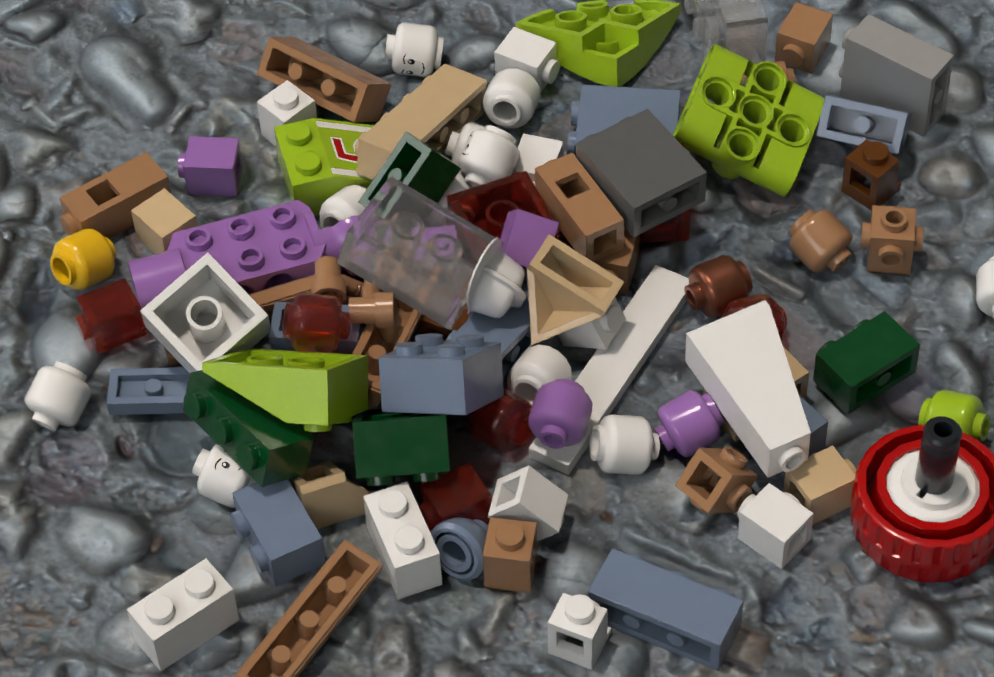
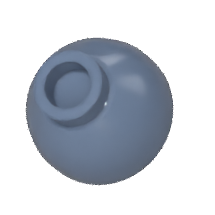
[431,518,488,581]

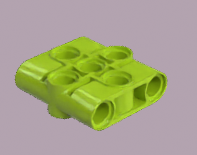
[673,43,825,197]

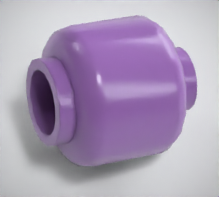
[528,379,593,449]
[654,390,725,457]

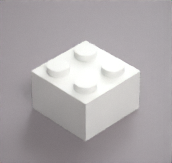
[140,252,270,373]

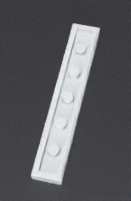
[529,265,689,475]

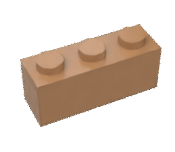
[257,37,392,123]

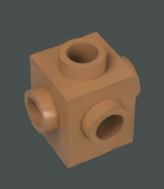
[860,205,923,275]
[675,446,758,515]

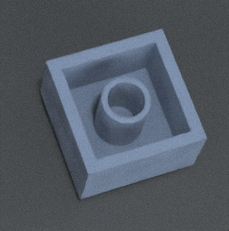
[378,333,504,415]

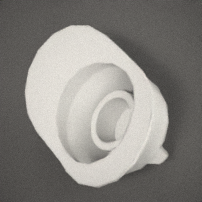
[466,237,526,318]

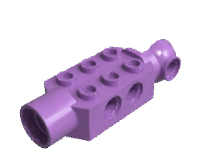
[128,200,390,310]

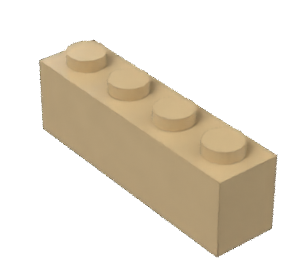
[355,64,487,180]

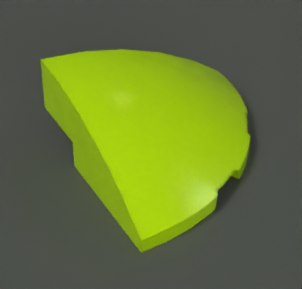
[516,0,681,87]

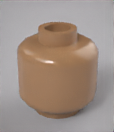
[788,209,853,273]

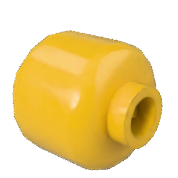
[50,229,116,290]

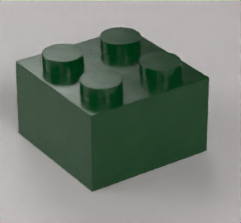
[352,413,450,486]

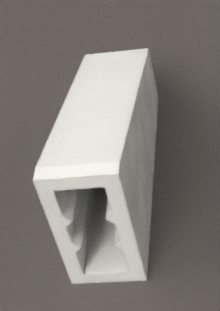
[685,300,811,478]

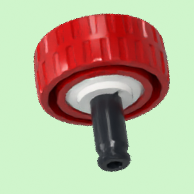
[850,416,994,583]

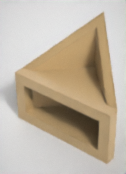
[527,234,624,345]
[288,461,373,529]

